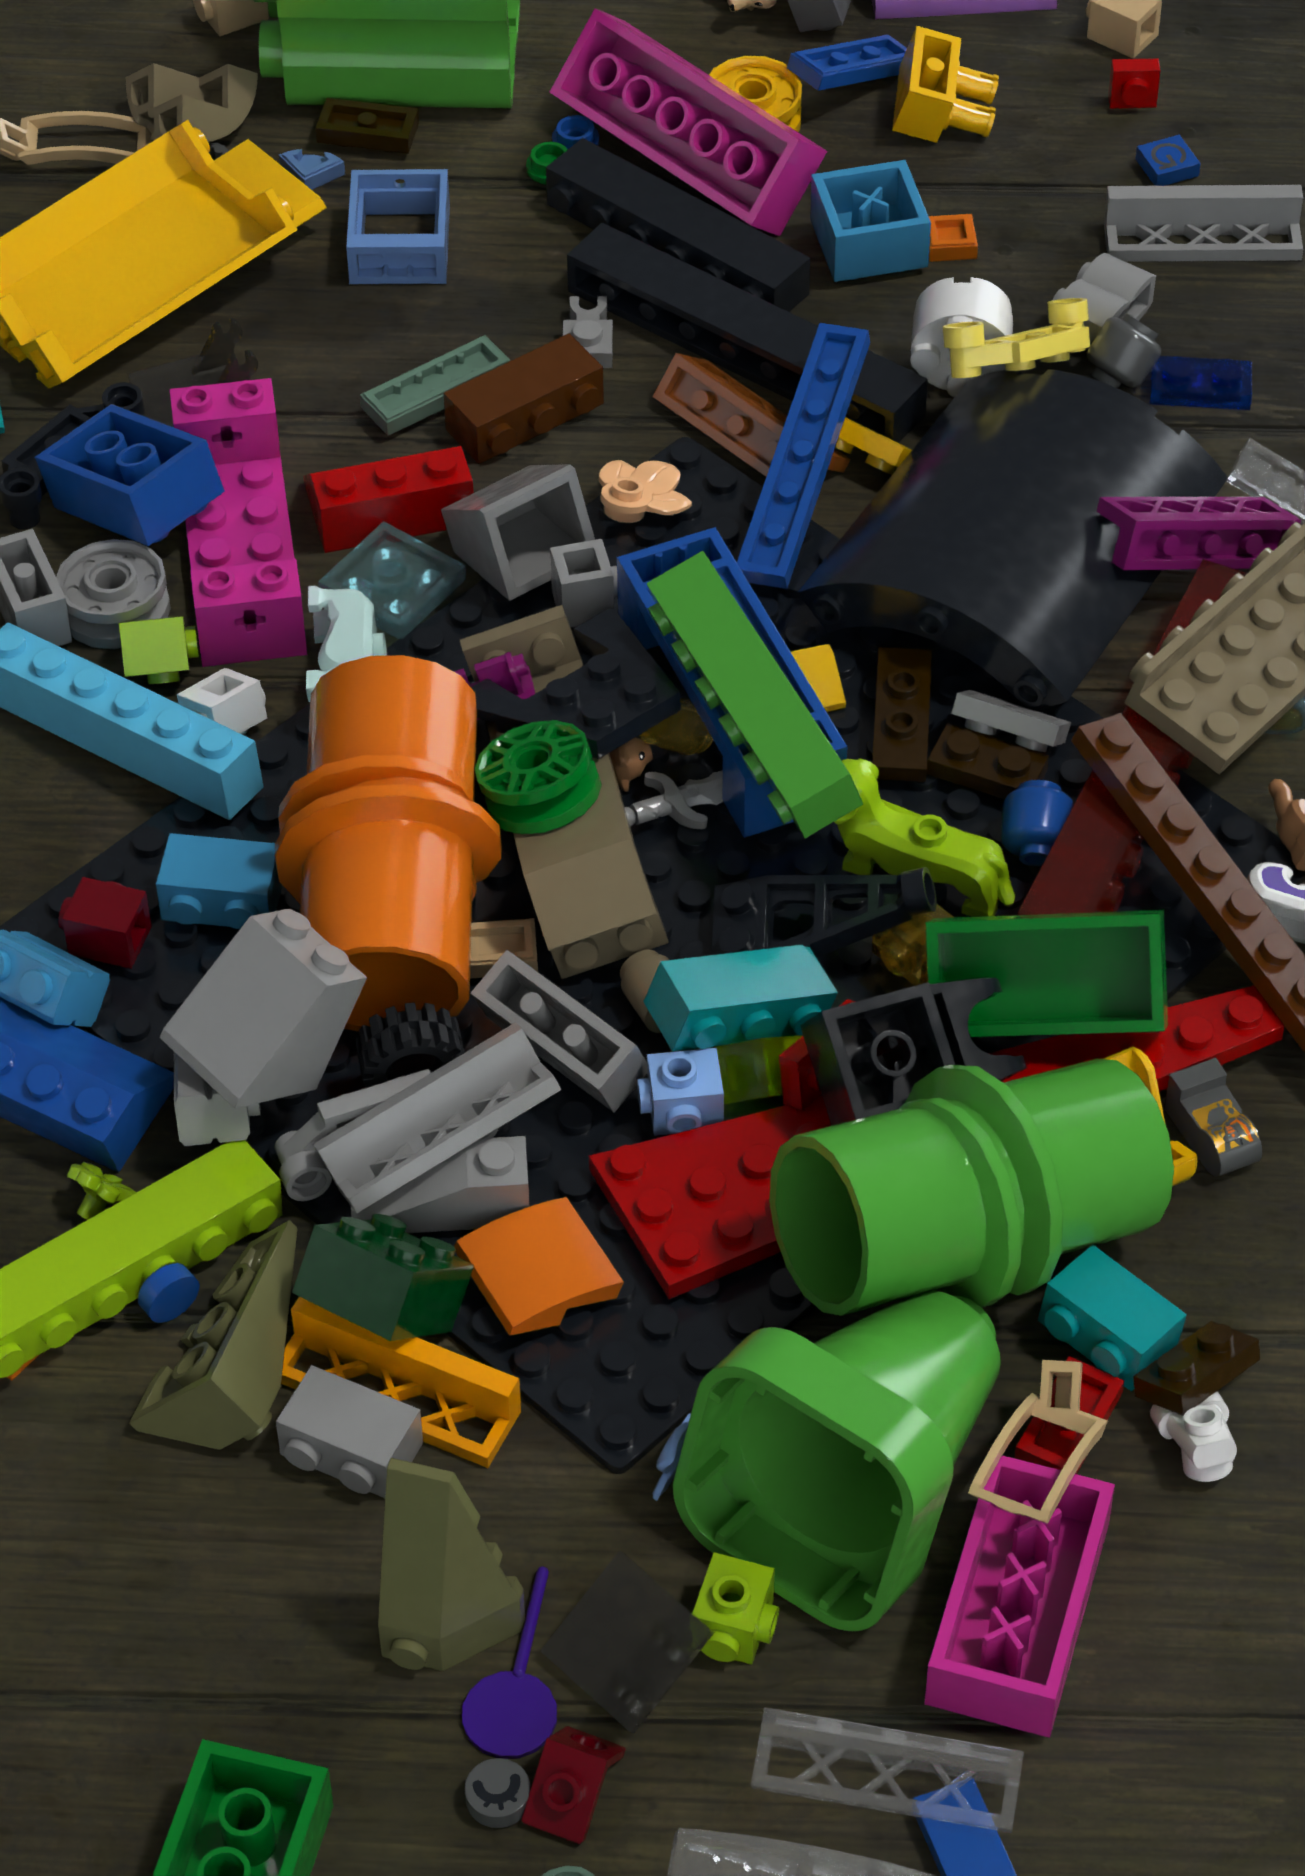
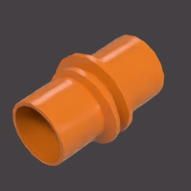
[275,655,502,1031]

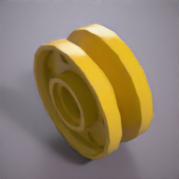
[709,56,802,132]

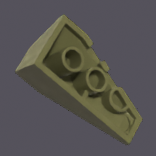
[129,1220,297,1450]
[378,1458,525,1671]

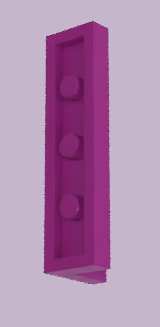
[1096,497,1301,570]

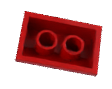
[303,446,474,553]

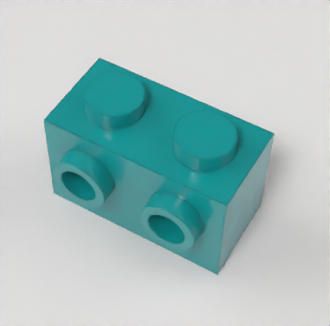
[1038,1244,1187,1391]

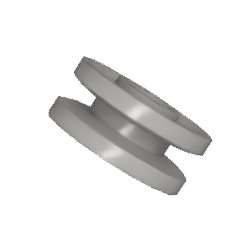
[56,539,171,649]

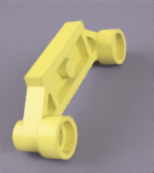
[943,298,1090,378]

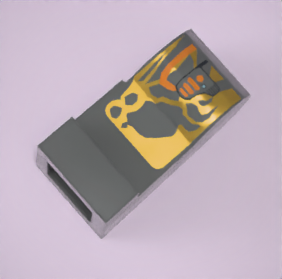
[1164,1058,1262,1177]

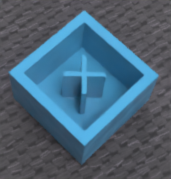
[810,160,931,282]

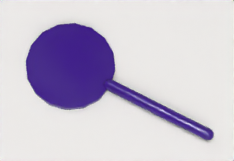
[462,1566,557,1759]

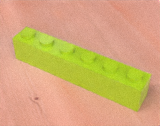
[0,1140,282,1378]

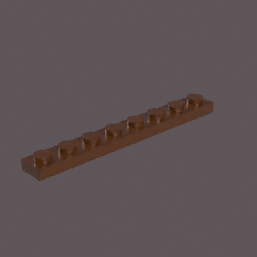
[1071,713,1305,1053]

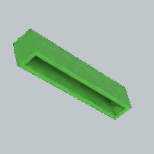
[646,551,863,838]

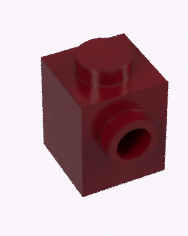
[58,877,152,969]

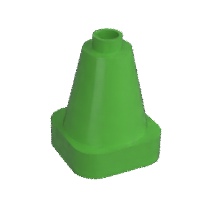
[673,1290,1001,1631]

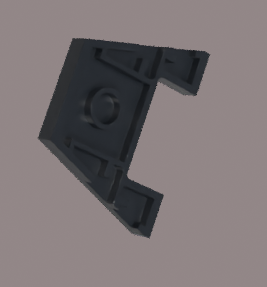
[471,608,681,759]

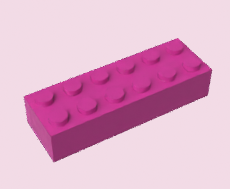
[550,8,828,236]

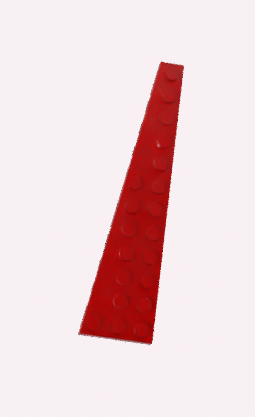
[589,985,1284,1299]

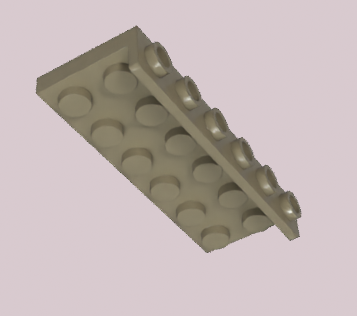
[1124,522,1305,774]

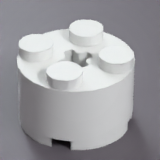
[910,277,1013,397]

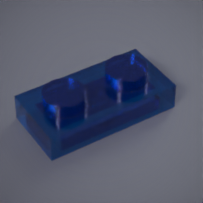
[1150,356,1252,410]

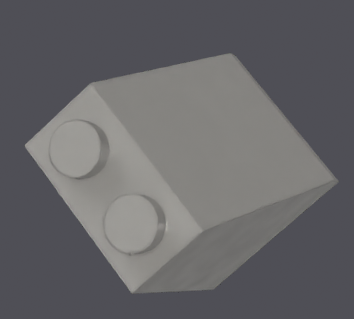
[441,464,595,601]
[160,909,367,1109]

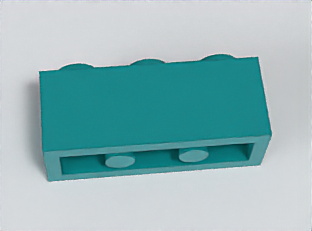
[643,945,838,1052]

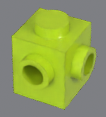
[119,616,199,684]
[691,1552,779,1665]

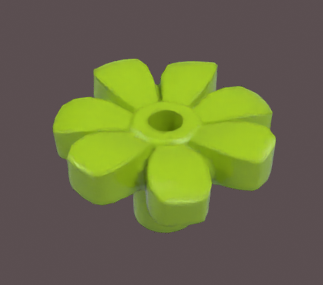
[67,1162,137,1220]

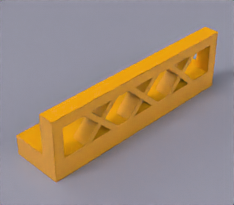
[281,1296,521,1468]

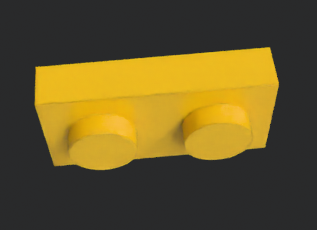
[835,417,912,475]

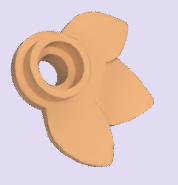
[598,460,692,523]

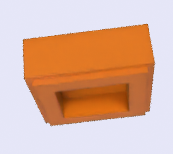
[929,214,978,262]

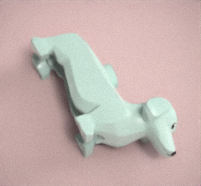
[306,585,387,702]

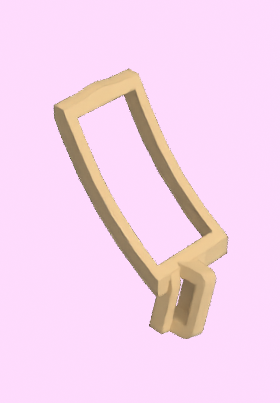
[0,111,152,165]
[968,1360,1108,1524]

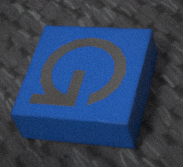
[1135,135,1201,186]

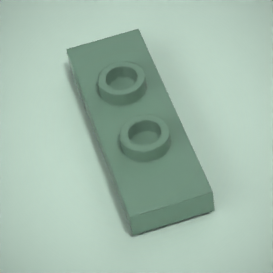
[360,335,511,436]

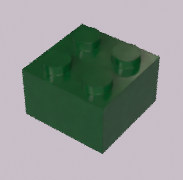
[292,1214,474,1341]

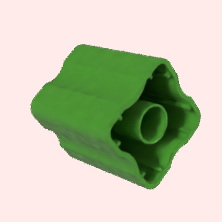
[254,0,520,109]

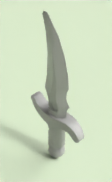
[625,770,723,829]

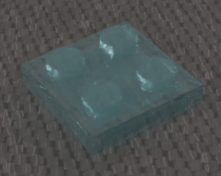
[318,521,466,640]

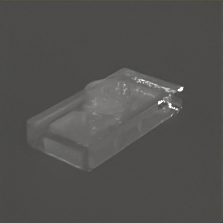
[1226,438,1305,525]

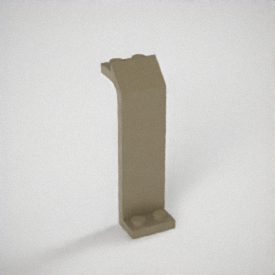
[460,605,669,979]

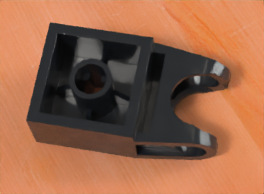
[800,978,1027,1126]

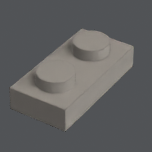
[951,690,1071,752]

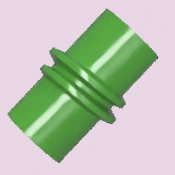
[769,1059,1174,1316]

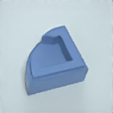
[279,149,345,190]

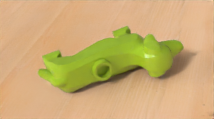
[834,759,1015,917]

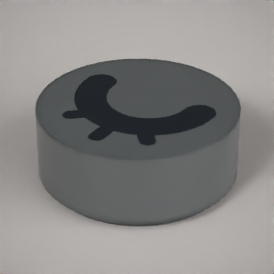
[465,1758,530,1828]

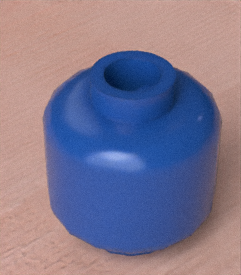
[1001,780,1075,867]

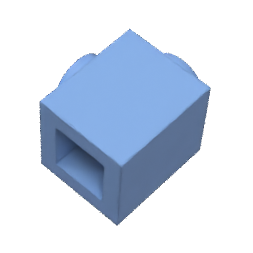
[637,1048,724,1136]

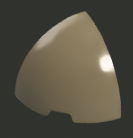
[126,63,258,143]

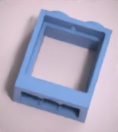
[346,169,450,284]

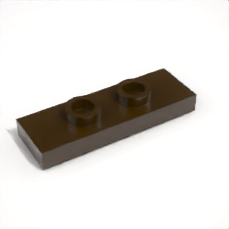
[872,647,932,782]

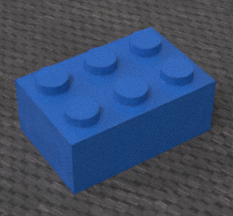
[35,404,225,546]

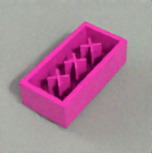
[925,1455,1115,1738]

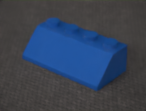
[0,997,174,1173]

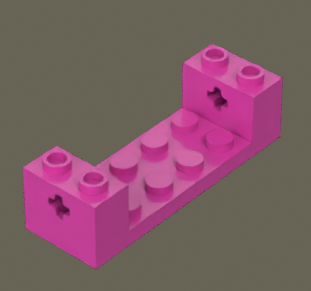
[169,378,307,667]

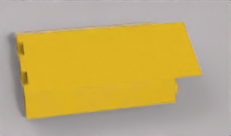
[0,120,327,389]

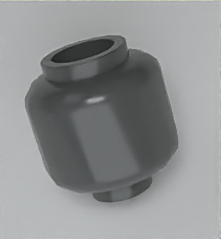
[1086,313,1161,389]

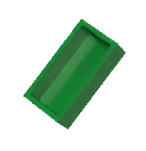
[926,910,1168,1037]

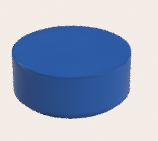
[138,1263,200,1323]

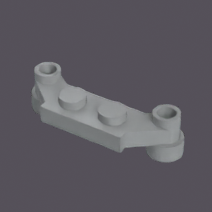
[274,1069,498,1201]

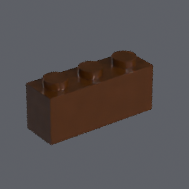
[443,333,604,464]

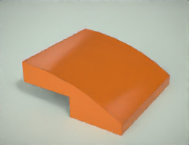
[454,1197,624,1336]

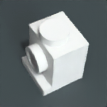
[177,668,267,735]

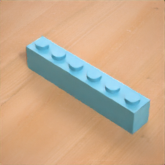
[0,622,264,820]

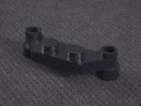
[0,382,145,530]

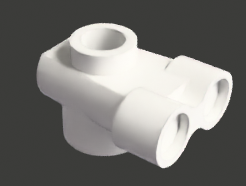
[1150,1391,1237,1482]

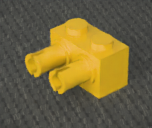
[892,26,999,143]

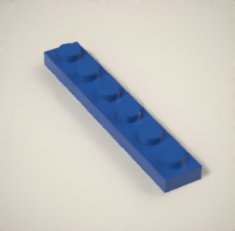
[737,323,870,589]

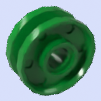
[474,720,602,834]

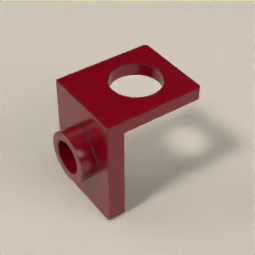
[522,1726,626,1844]

